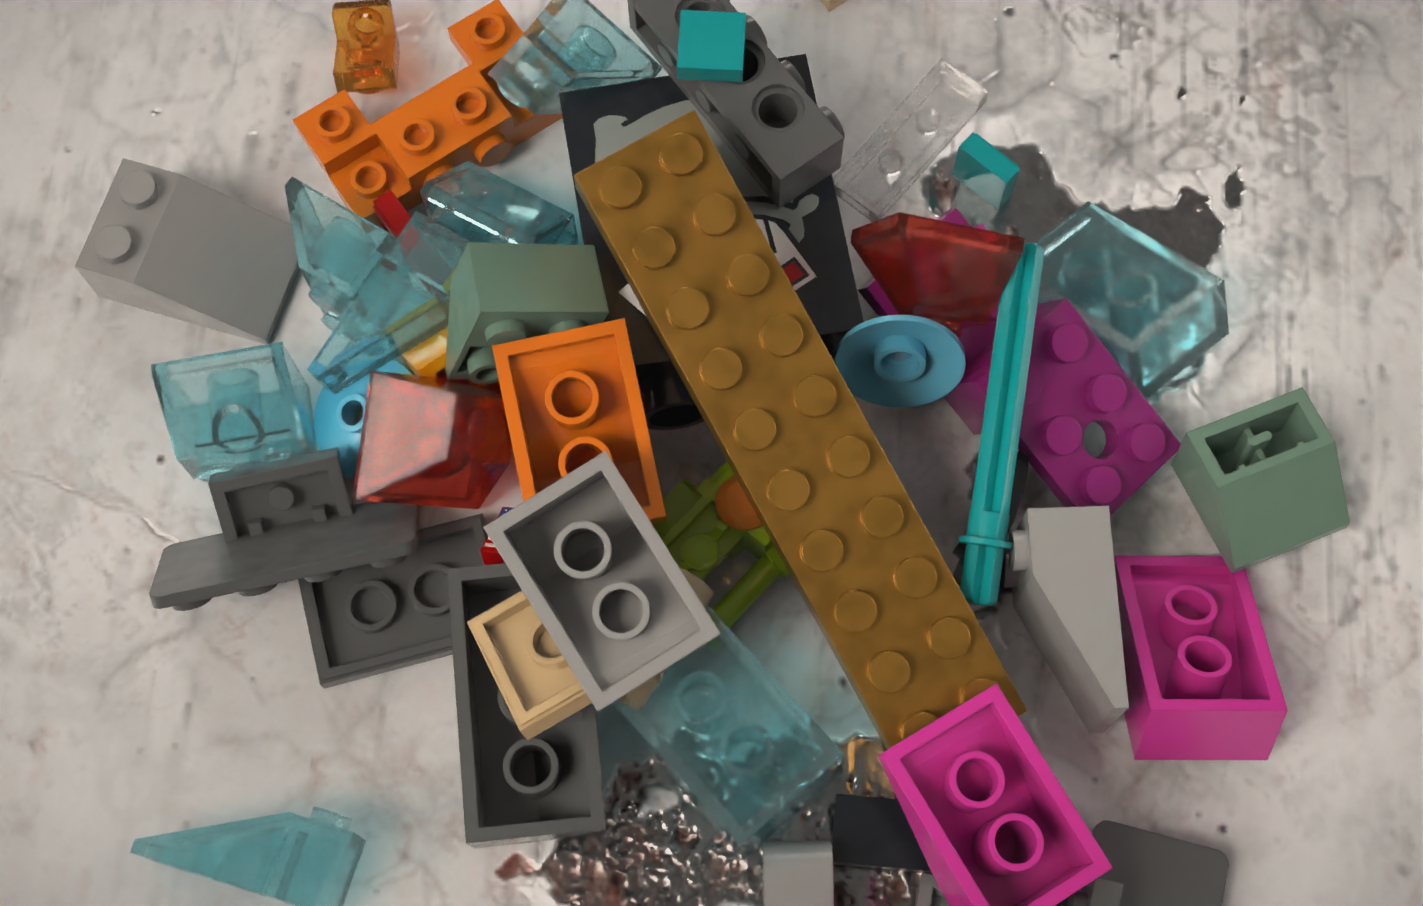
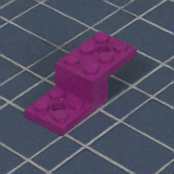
[858,208,1181,516]

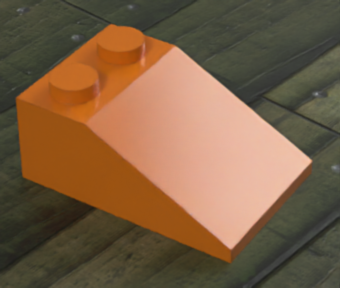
[492,318,667,525]

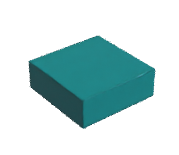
[677,10,746,82]
[952,132,1020,210]

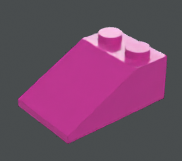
[1114,555,1288,760]
[878,683,1113,906]

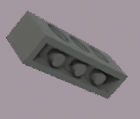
[627,0,845,209]

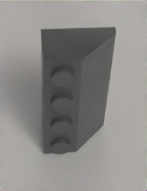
[447,563,606,849]

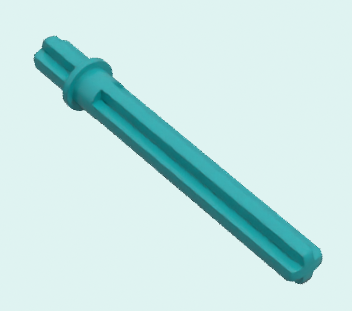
[958,242,1044,606]

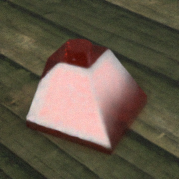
[850,212,1025,337]
[352,371,512,509]

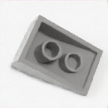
[75,158,312,345]
[483,451,721,712]
[1000,506,1129,734]

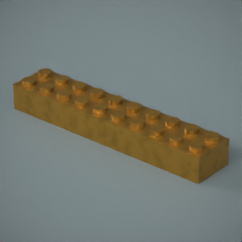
[574,110,1027,750]

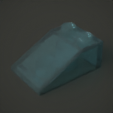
[1003,201,1229,400]
[612,605,844,861]

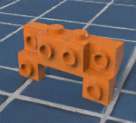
[293,0,563,237]

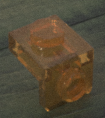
[331,0,400,94]

